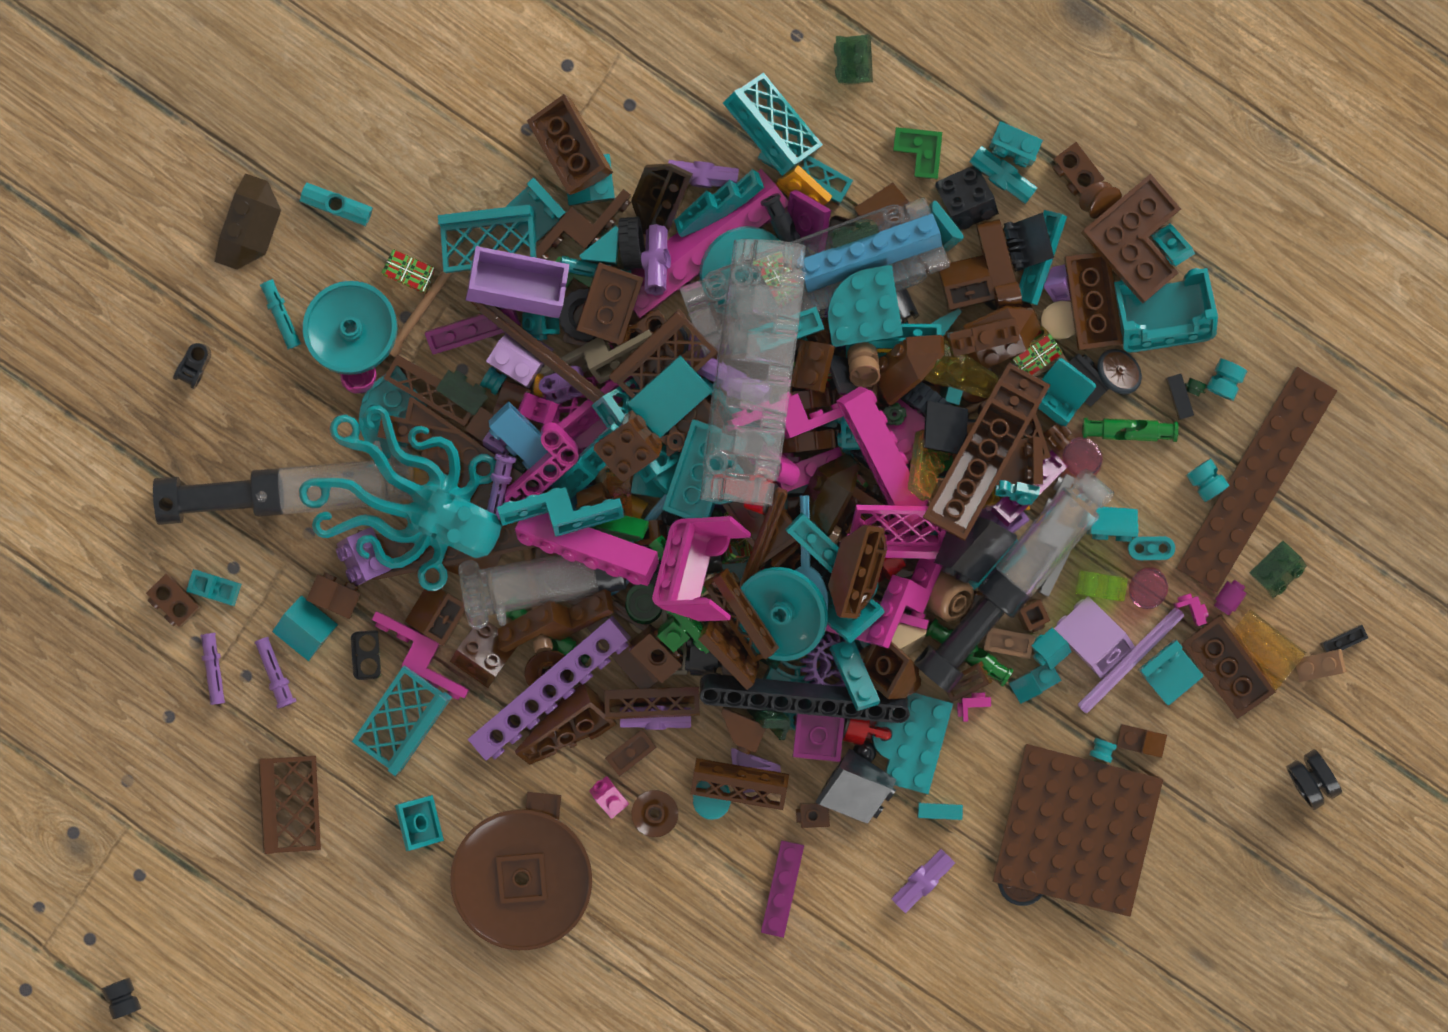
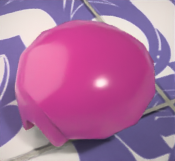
[340,368,376,394]

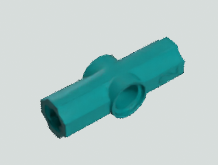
[969,146,1037,204]
[299,182,373,226]

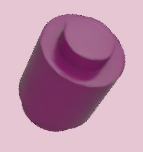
[1214,580,1247,616]

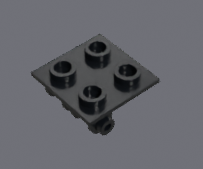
[1003,213,1054,272]

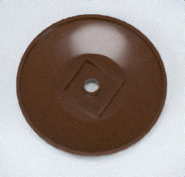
[450,809,592,951]

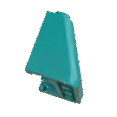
[1114,268,1218,352]

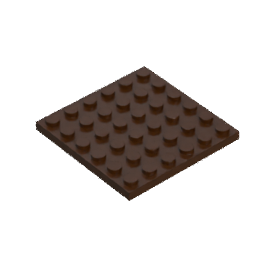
[992,744,1163,917]

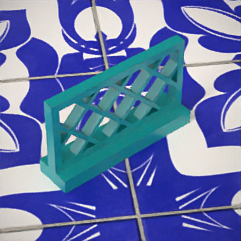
[723,72,823,176]
[438,204,537,273]
[592,378,680,484]
[352,665,452,776]

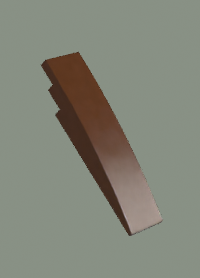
[923,363,1050,541]

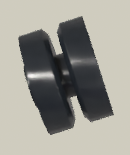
[1286,749,1342,810]

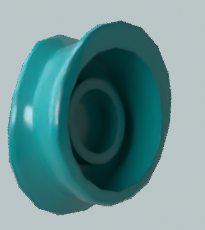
[693,781,731,820]

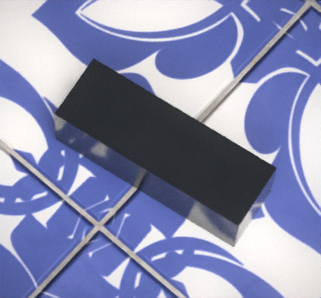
[1166,373,1194,420]
[1320,625,1368,652]

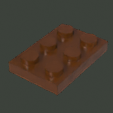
[576,263,644,345]
[698,620,760,690]

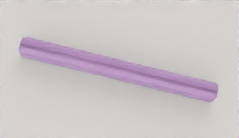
[1078,608,1184,713]

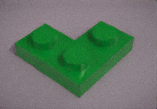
[893,127,943,180]

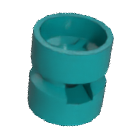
[1206,358,1247,401]
[1186,458,1230,503]

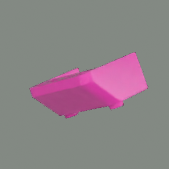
[652,516,751,621]

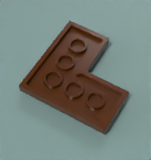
[1081,173,1181,304]

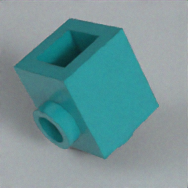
[1031,627,1072,670]

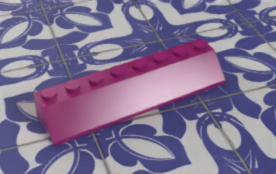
[629,169,789,320]

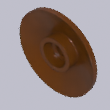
[524,650,571,693]
[631,790,678,837]

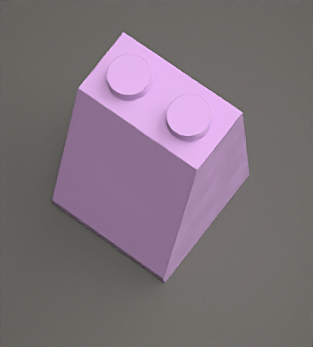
[486,333,554,389]
[1054,596,1135,680]

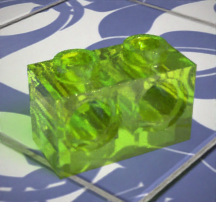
[1075,570,1128,602]

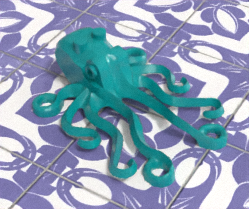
[299,406,502,591]

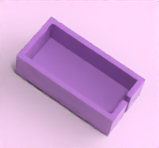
[466,246,570,319]

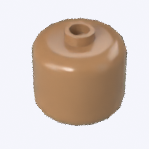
[926,571,974,622]

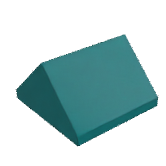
[579,226,619,267]
[272,595,338,661]
[395,795,444,851]

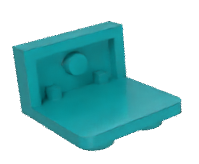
[1038,358,1096,427]

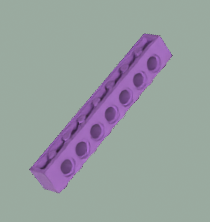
[468,616,631,760]

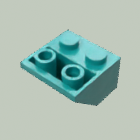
[1086,506,1139,542]

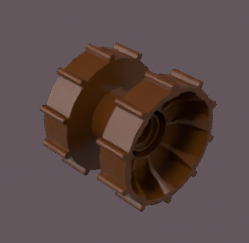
[765,388,840,454]

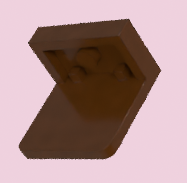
[594,410,662,481]

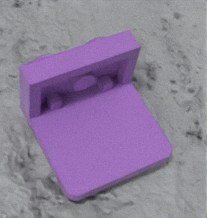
[336,527,391,586]

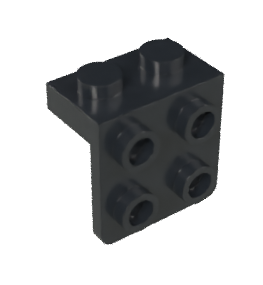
[935,166,999,231]

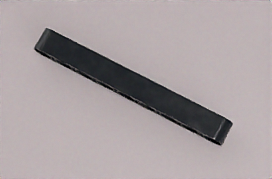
[700,674,910,723]

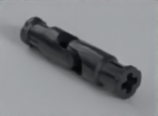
[760,193,811,286]

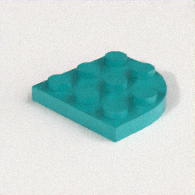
[828,265,903,347]
[359,366,427,460]

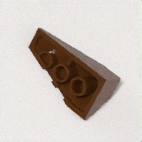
[515,683,617,765]

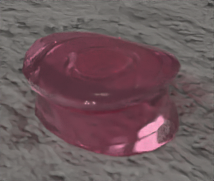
[1062,437,1103,479]
[1129,567,1169,609]

